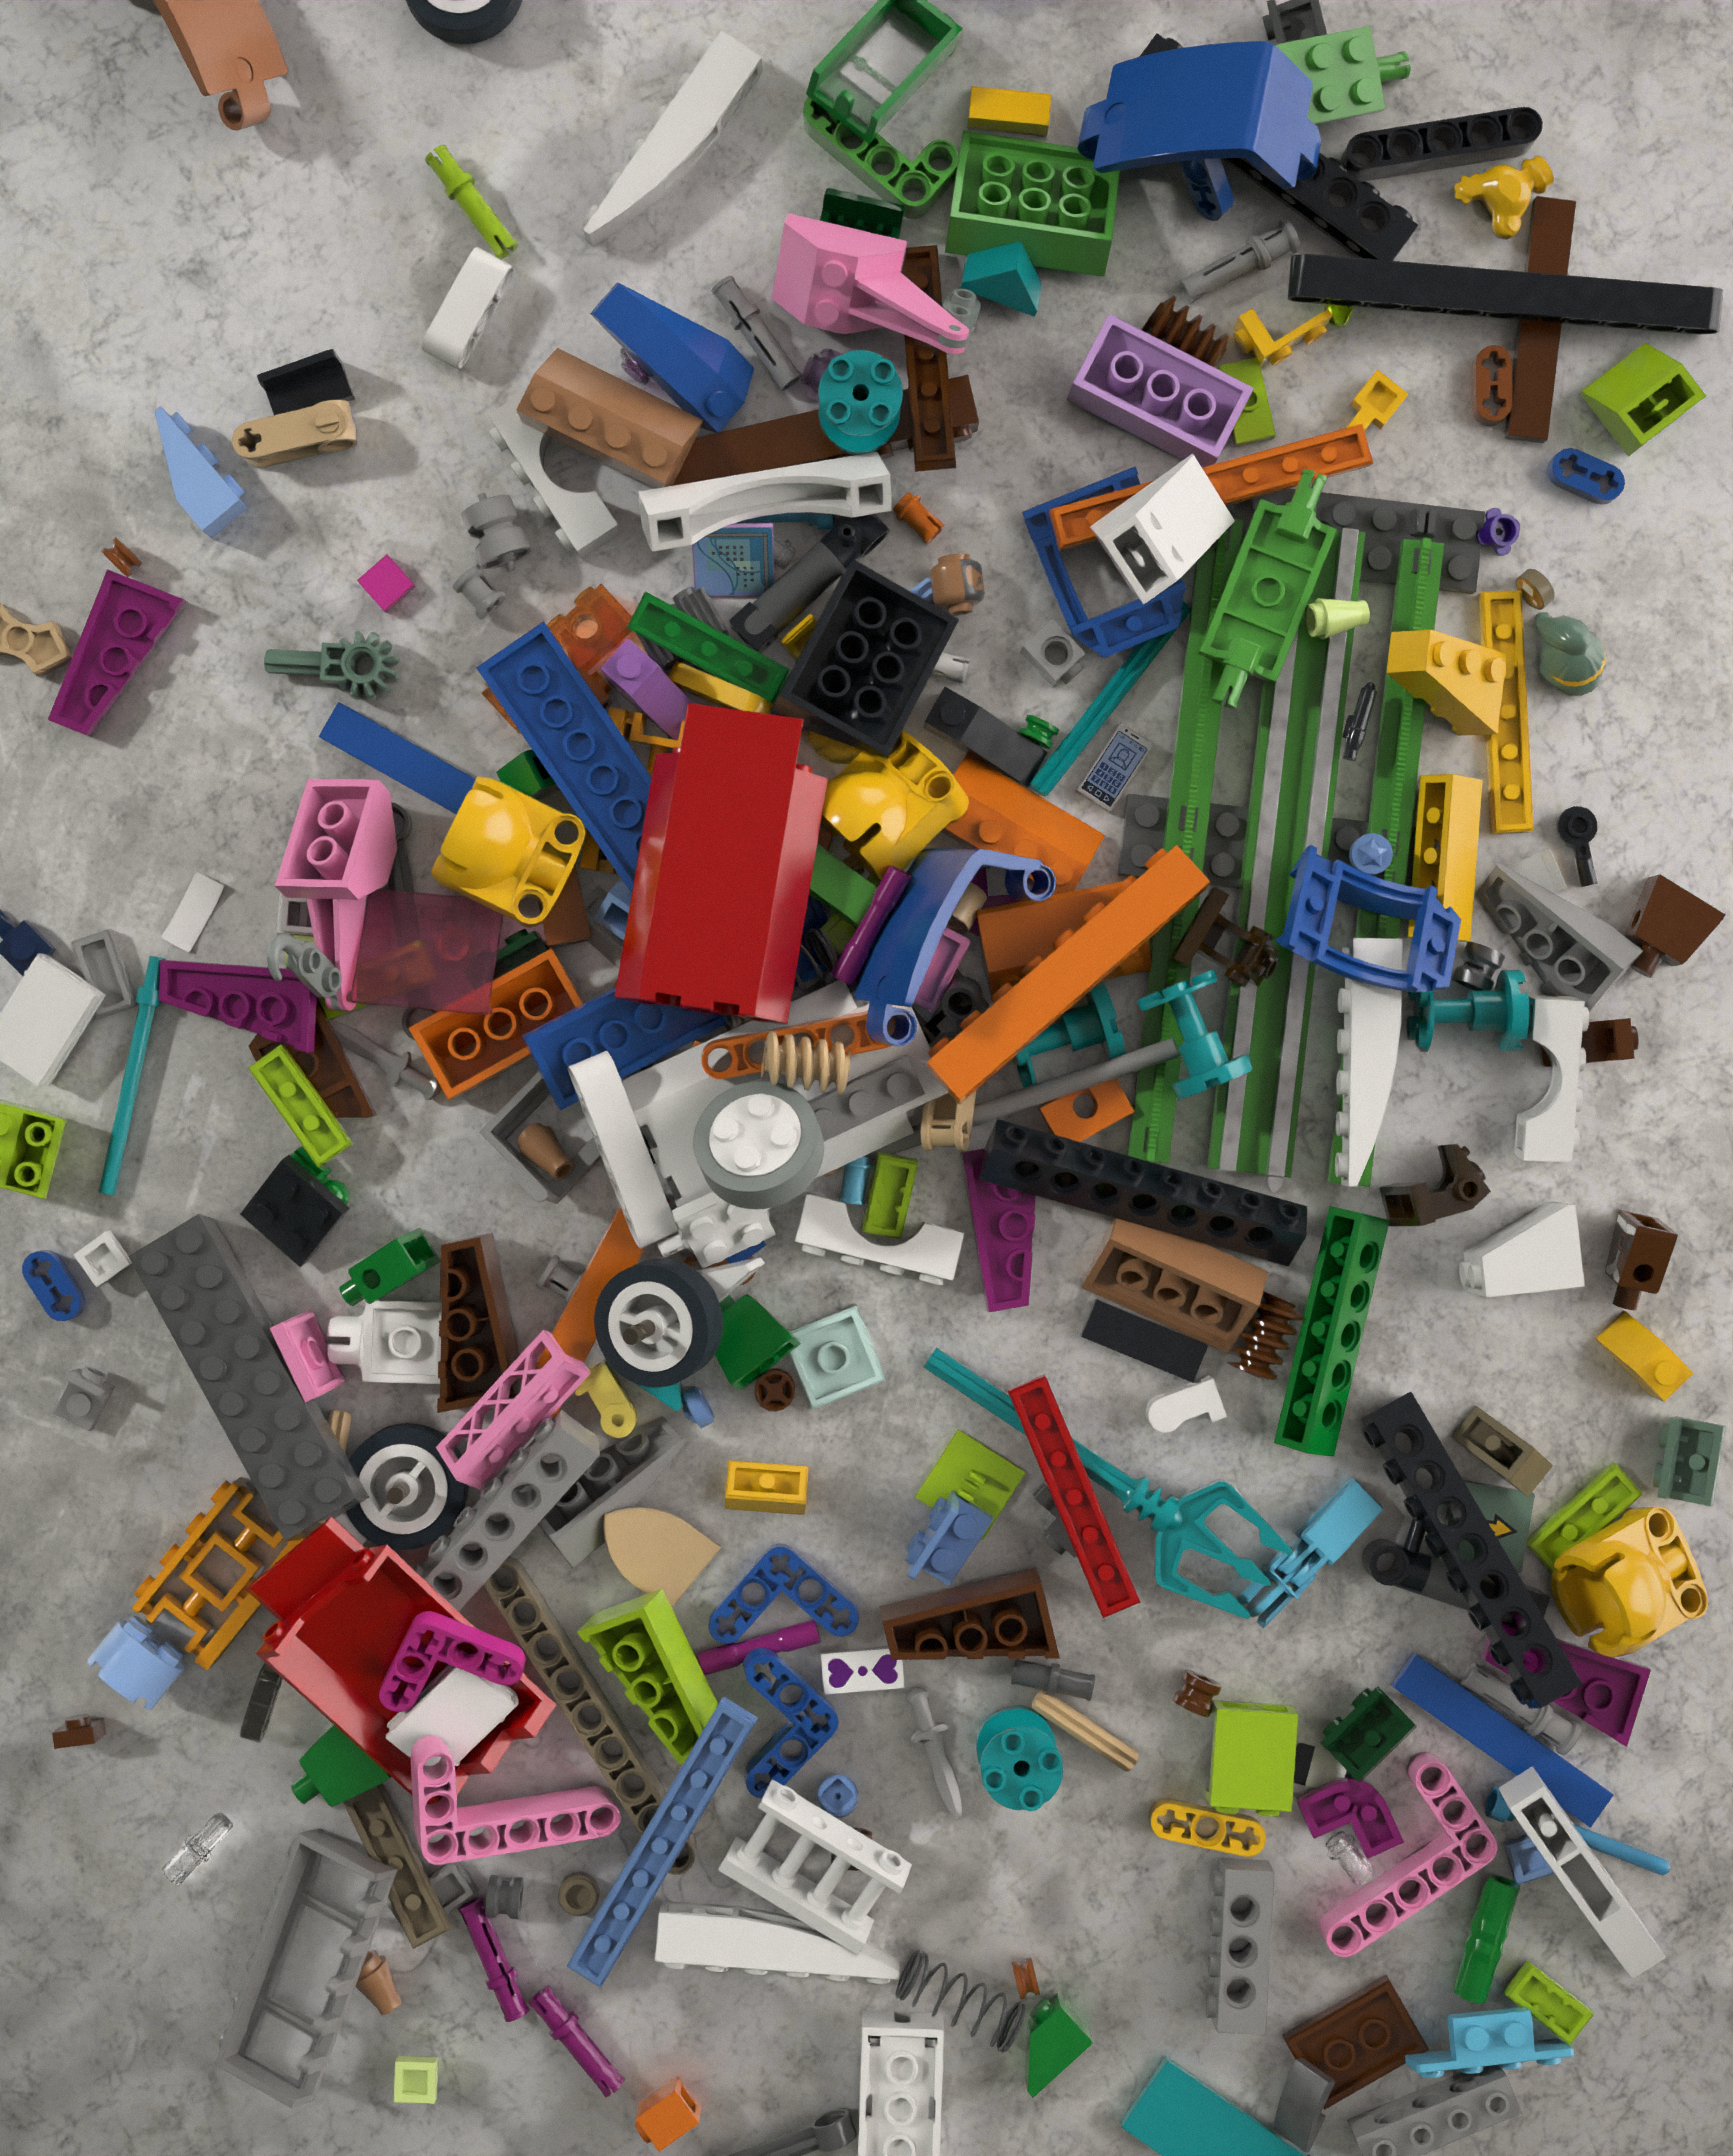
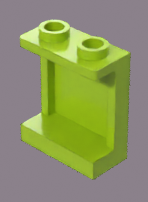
[1206,1700,1298,1817]

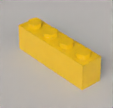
[1408,774,1483,942]

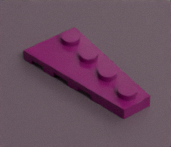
[48,569,186,737]
[159,960,317,1053]
[960,1148,1036,1312]
[1481,1622,1651,1747]

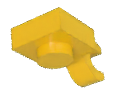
[1346,369,1409,431]

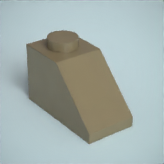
[1452,1406,1553,1497]

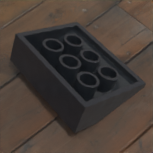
[770,559,959,759]

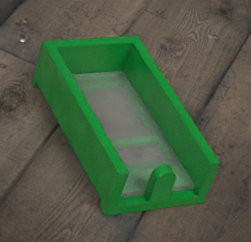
[806,0,963,144]

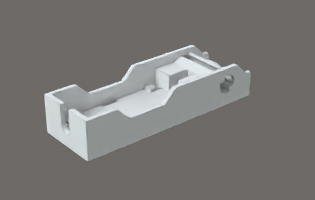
[857,2011,944,2156]

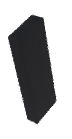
[1080,1299,1208,1383]

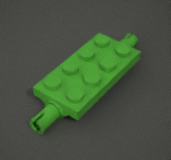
[1275,26,1411,125]
[1198,469,1337,709]

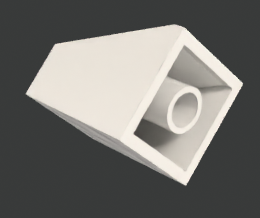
[1459,1201,1585,1298]

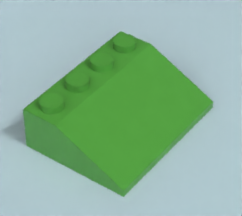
[945,130,1120,277]

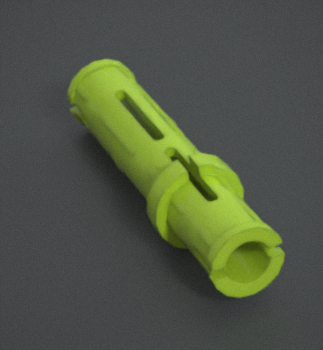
[425,145,519,260]

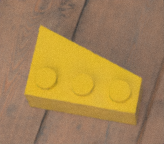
[1386,629,1507,736]

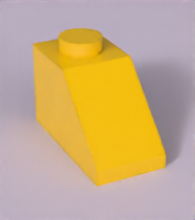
[1595,1311,1694,1402]

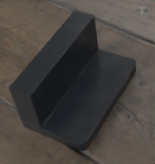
[257,349,355,415]

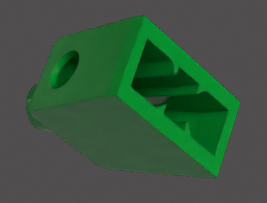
[339,1228,441,1306]
[715,1294,801,1391]
[291,1725,391,1807]

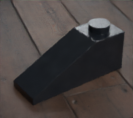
[923,687,1048,788]

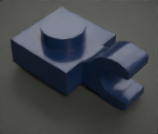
[0,909,57,976]

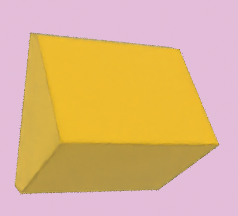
[777,614,817,662]

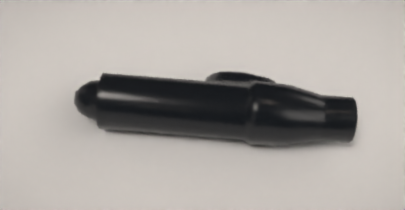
[1342,682,1377,761]

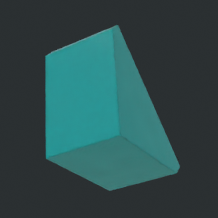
[960,241,1042,317]

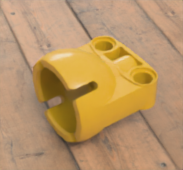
[821,730,969,881]
[431,776,586,928]
[1551,1507,1708,1658]

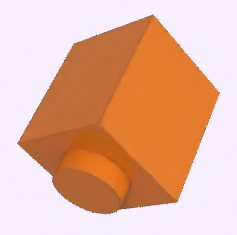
[635,2076,701,2152]

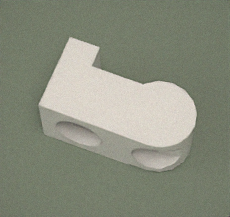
[1145,1375,1227,1433]

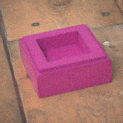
[357,554,416,613]

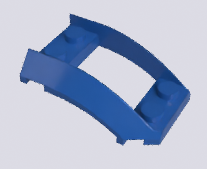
[1022,466,1187,658]
[1274,845,1461,992]

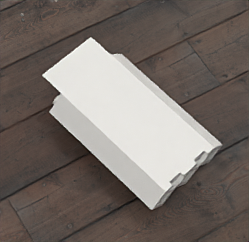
[622,980,948,1208]

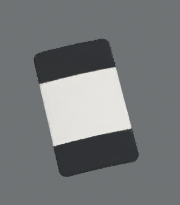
[1294,1743,1353,1788]

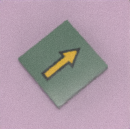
[1439,1480,1535,1573]

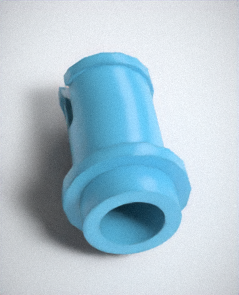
[839,1155,874,1205]

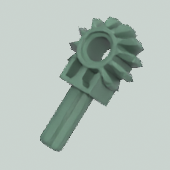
[264,631,400,701]

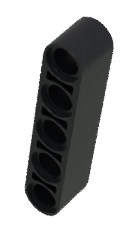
[1340,107,1543,182]

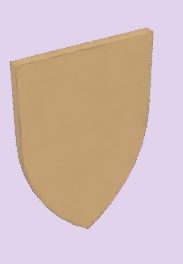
[603,1507,721,1607]

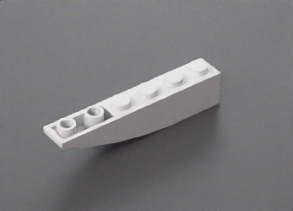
[583,30,763,247]
[1335,938,1403,1186]
[1498,1766,1666,1979]
[655,1901,900,1984]

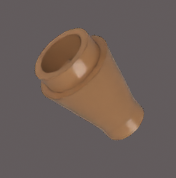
[517,1123,574,1180]
[355,1950,402,2015]

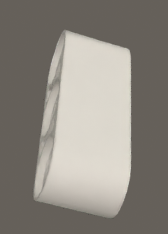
[422,247,514,370]

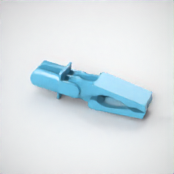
[1236,1478,1383,1628]

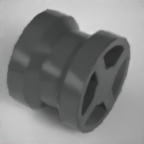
[485,1875,524,1920]

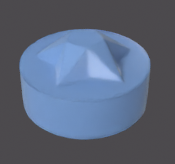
[1349,833,1393,875]
[683,1386,715,1429]
[817,1775,859,1818]

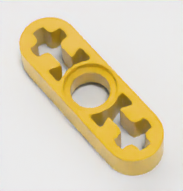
[668,661,773,714]
[1148,1798,1266,1857]

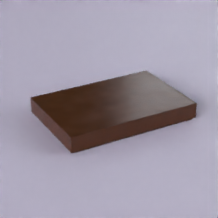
[1282,1975,1429,2110]

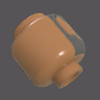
[930,553,985,616]

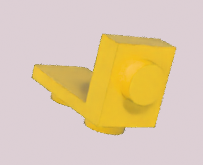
[1233,308,1333,367]

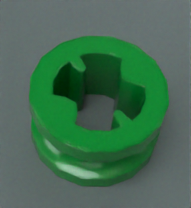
[1019,714,1059,749]

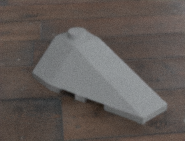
[1475,863,1643,1013]
[520,1416,686,1568]

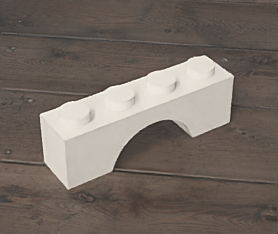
[488,391,621,559]
[1514,995,1589,1163]
[795,1193,965,1285]

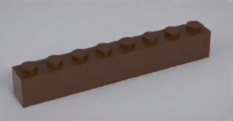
[673,375,979,486]

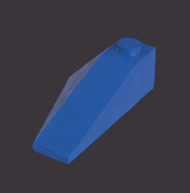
[590,283,754,433]

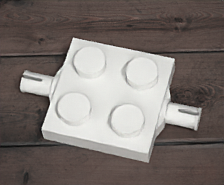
[657,1192,776,1269]

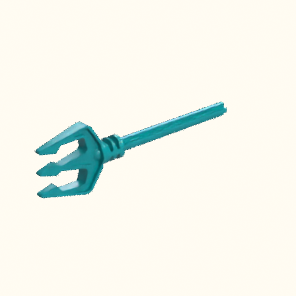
[923,1347,1293,1619]

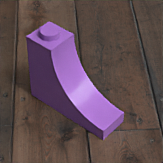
[600,638,694,740]

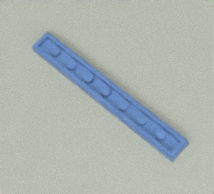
[567,1696,758,1988]

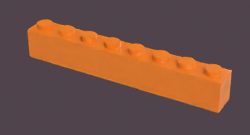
[927,845,1210,1105]

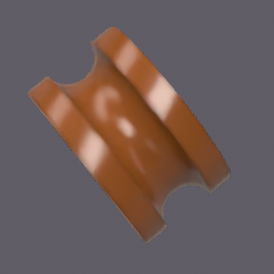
[101,537,142,577]
[1012,1958,1040,1999]

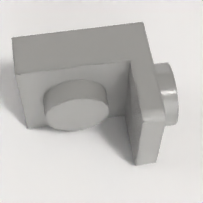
[53,1366,115,1431]

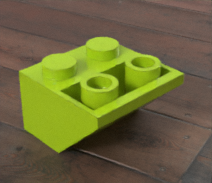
[1579,343,1706,457]
[0,1099,67,1199]

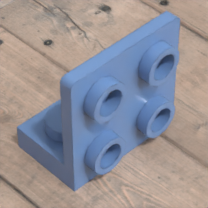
[905,1490,993,1586]

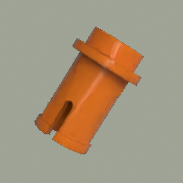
[893,492,945,544]

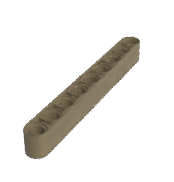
[484,1556,697,1875]

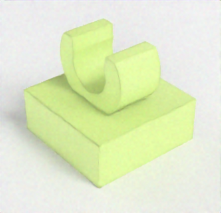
[394,2056,438,2104]

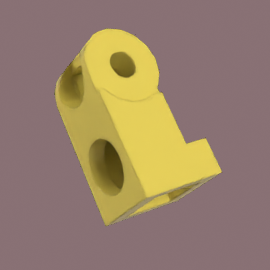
[574,1359,638,1438]

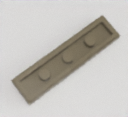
[343,1783,452,1949]

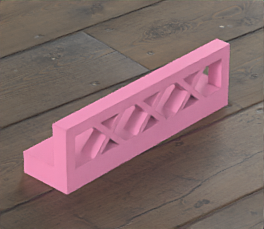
[436,1329,591,1490]

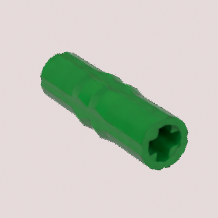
[1452,1874,1520,2004]

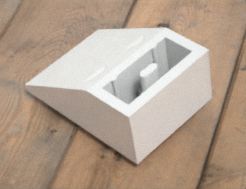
[1090,454,1235,604]

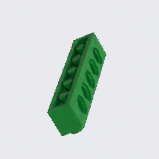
[1274,1206,1390,1457]

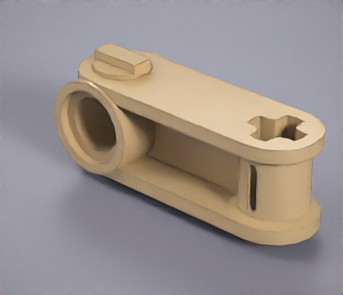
[232,400,358,468]
[921,1031,976,1151]

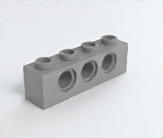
[1206,1858,1274,2035]
[1347,2065,1522,2156]

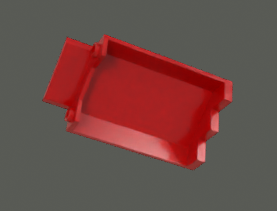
[615,703,828,1024]
[245,1516,557,1804]

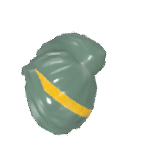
[1536,612,1607,696]

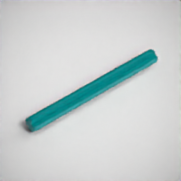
[1030,601,1191,797]

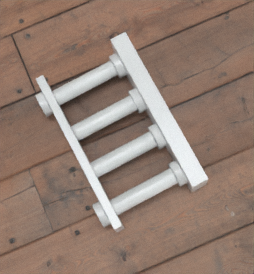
[718,1779,912,1955]

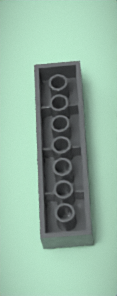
[128,1214,369,1541]

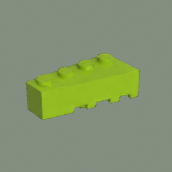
[577,1589,718,1765]

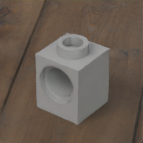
[1020,618,1085,687]

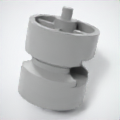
[461,493,531,571]

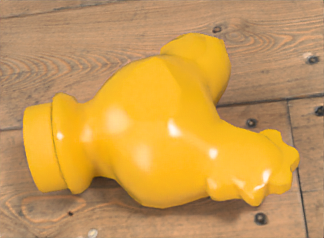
[1453,155,1554,240]

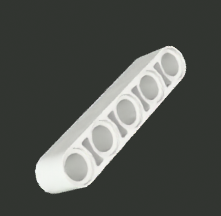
[568,1051,678,1249]

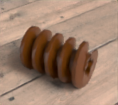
[1141,295,1229,368]
[1227,1291,1304,1380]

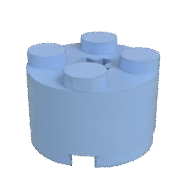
[87,1616,185,1710]

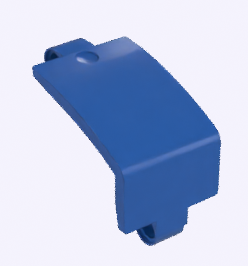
[1077,41,1321,189]
[854,848,1056,1046]

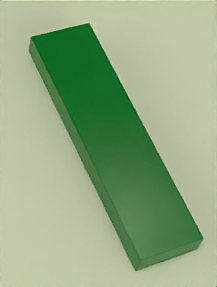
[626,591,790,703]

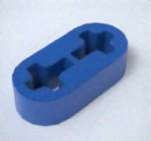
[1547,448,1625,505]
[22,1250,85,1321]

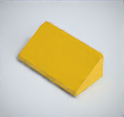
[967,86,1051,136]
[725,1460,809,1515]

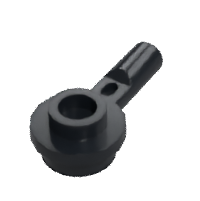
[1556,806,1598,887]

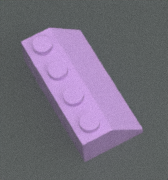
[1067,314,1254,467]

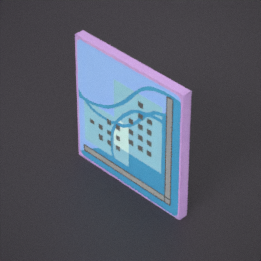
[692,523,775,597]

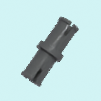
[1011,1659,1095,1701]

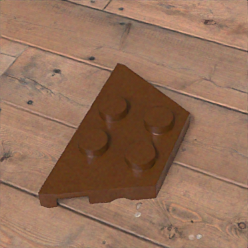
[248,998,377,1118]

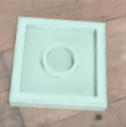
[789,1305,886,1410]

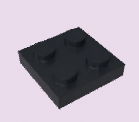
[240,1155,350,1267]

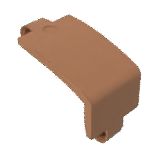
[153,0,288,131]

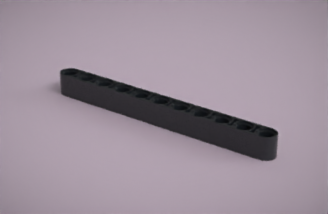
[1288,254,1724,334]

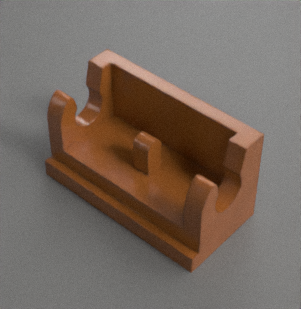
[538,863,592,950]

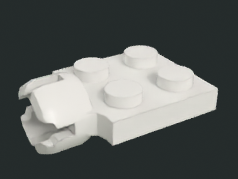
[327,1300,442,1384]

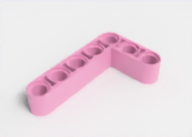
[411,1735,621,1865]
[1320,1752,1497,1957]

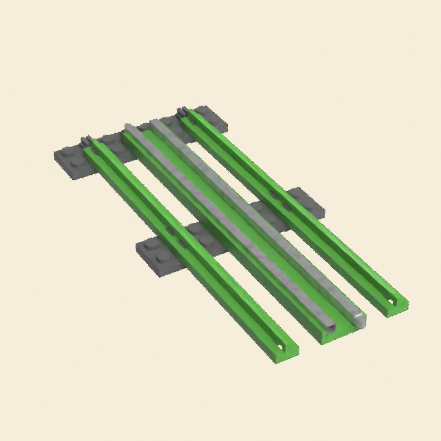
[1118,488,1485,1192]

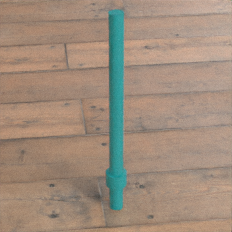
[98,955,166,1195]

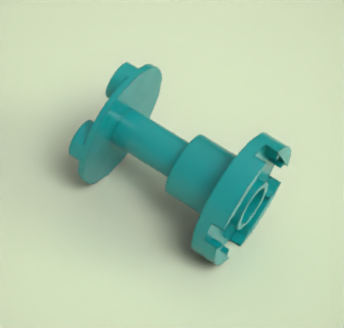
[819,350,903,455]
[1137,969,1253,1100]
[1406,970,1529,1052]
[1015,981,1126,1087]
[976,1705,1063,1811]

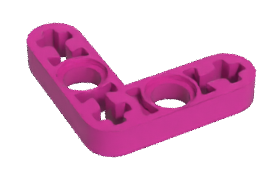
[379,1611,526,1712]

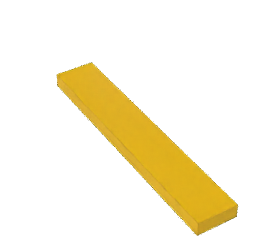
[1478,590,1534,834]

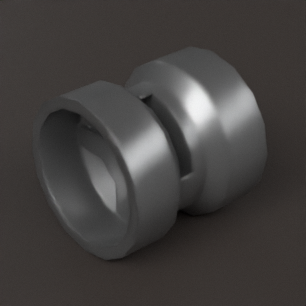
[1451,942,1505,991]

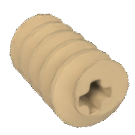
[761,1031,851,1096]

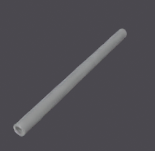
[869,1038,1180,1161]

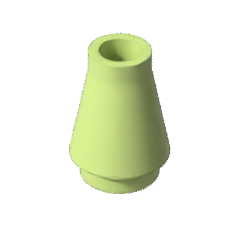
[1305,598,1370,640]

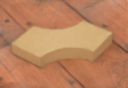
[0,603,73,677]

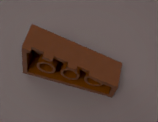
[437,1232,522,1413]
[880,1567,1060,1660]

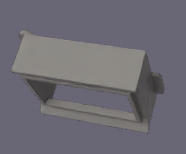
[479,1071,601,1204]

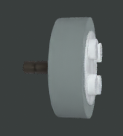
[693,1081,824,1210]

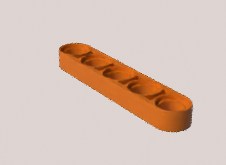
[701,1011,896,1079]

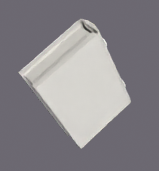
[0,953,106,1087]
[386,1649,518,1766]

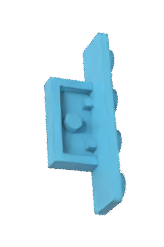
[1405,2007,1574,2078]

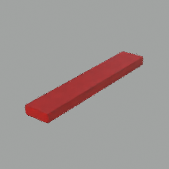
[1007,1374,1141,1618]

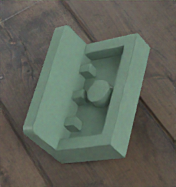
[1653,1416,1726,1507]

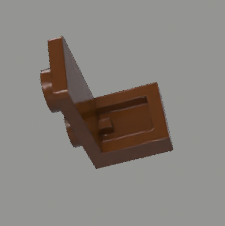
[1539,1018,1639,1067]

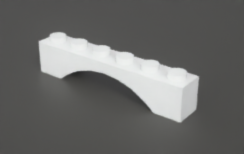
[638,452,892,552]

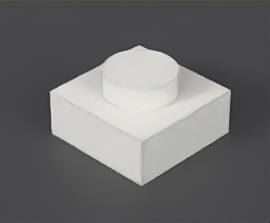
[73,1230,132,1288]

